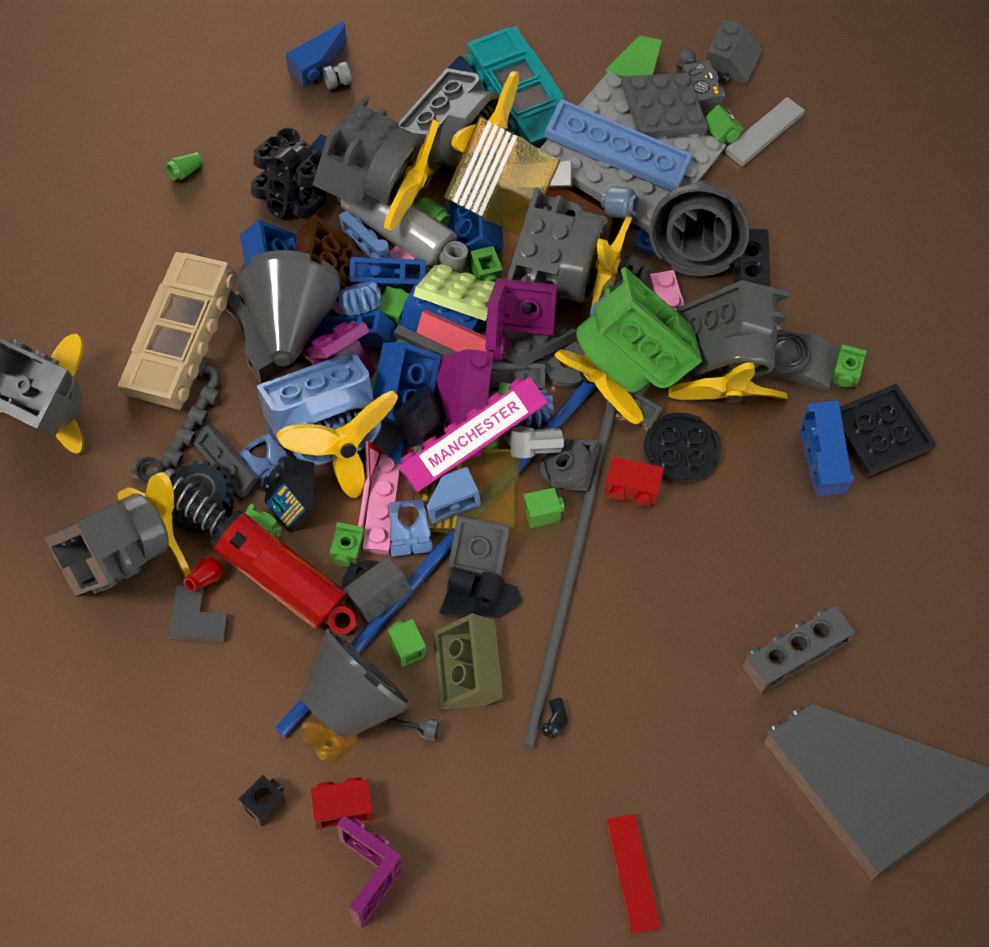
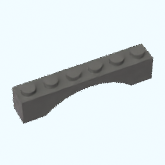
[196,252,286,383]

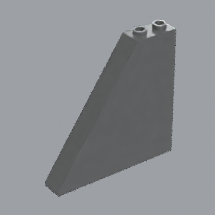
[764,704,989,880]

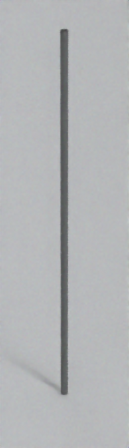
[523,266,650,748]

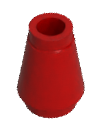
[183,557,223,592]

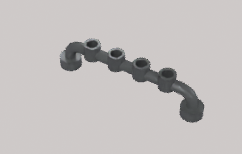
[130,356,220,480]

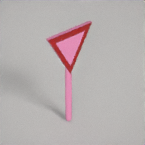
[358,441,382,527]

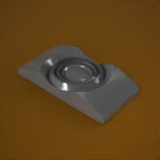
[767,325,840,391]

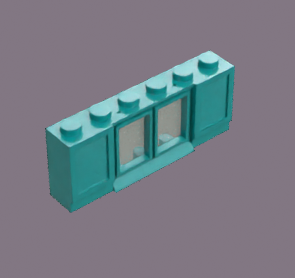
[465,26,565,158]

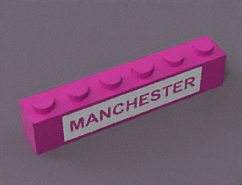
[399,377,548,494]

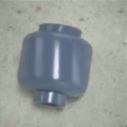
[601,186,639,220]

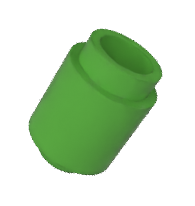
[415,197,451,226]

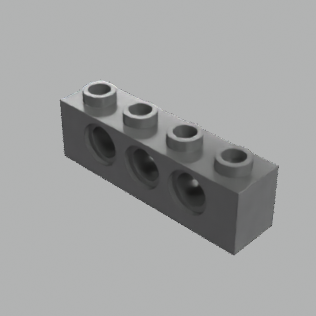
[743,606,855,694]

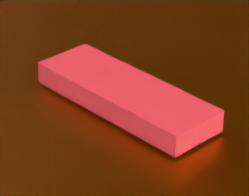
[416,310,490,352]

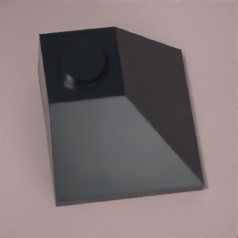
[392,383,446,454]

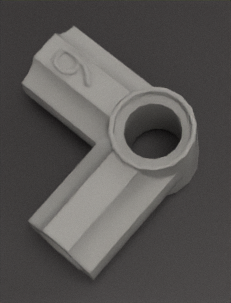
[501,424,564,458]

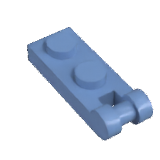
[339,210,391,258]

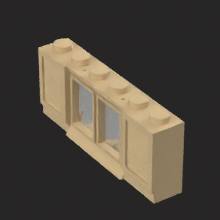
[117,252,237,410]

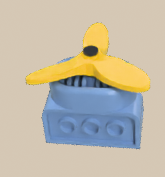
[257,351,398,498]

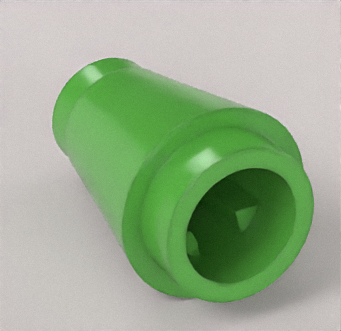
[165,152,203,181]

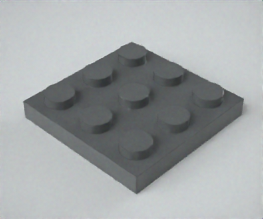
[621,73,708,137]

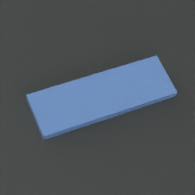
[543,99,692,191]

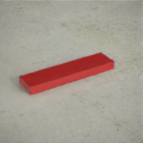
[606,814,661,935]

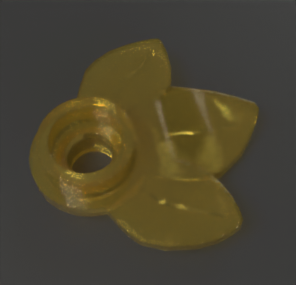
[301,719,357,762]

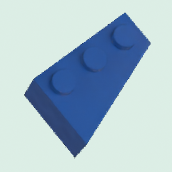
[799,400,854,497]

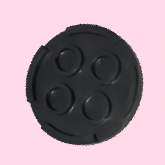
[643,413,721,485]

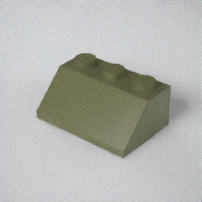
[433,614,503,710]

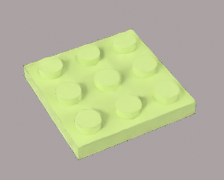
[414,264,495,321]

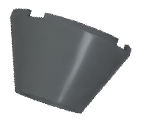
[300,629,411,739]

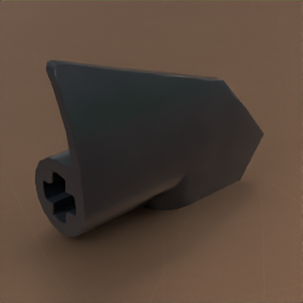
[439,566,523,618]

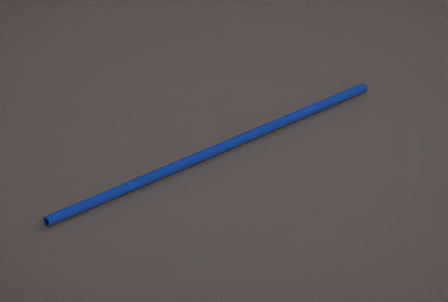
[275,381,596,738]

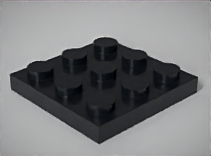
[840,383,936,477]

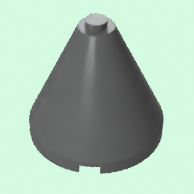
[649,180,749,276]
[238,250,341,366]

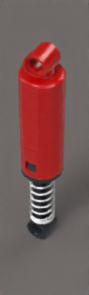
[135,456,358,634]

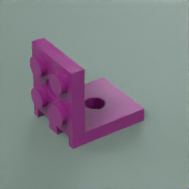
[485,278,558,350]
[304,321,376,379]
[337,815,403,928]

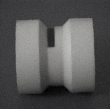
[323,61,352,90]

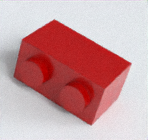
[604,456,664,506]
[311,777,374,829]

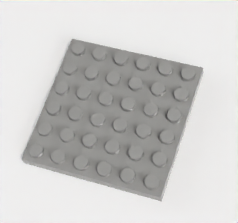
[534,71,726,233]

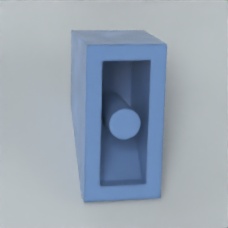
[427,467,481,524]

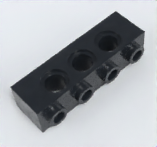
[732,229,771,287]

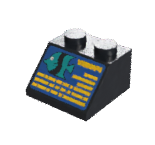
[262,456,315,532]

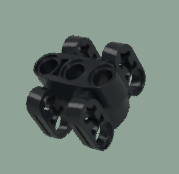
[251,136,327,218]

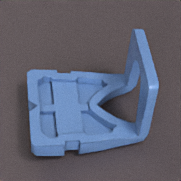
[238,434,292,487]
[388,499,433,557]

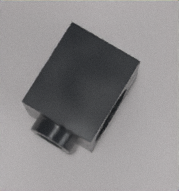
[238,775,286,826]

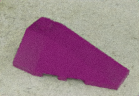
[437,349,493,458]

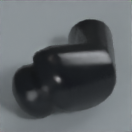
[542,698,568,738]

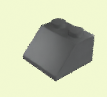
[706,19,762,84]

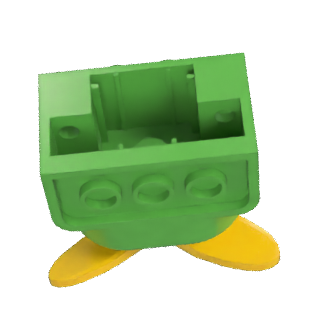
[554,267,702,425]

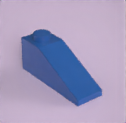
[286,22,347,86]
[349,257,425,290]
[312,310,395,349]

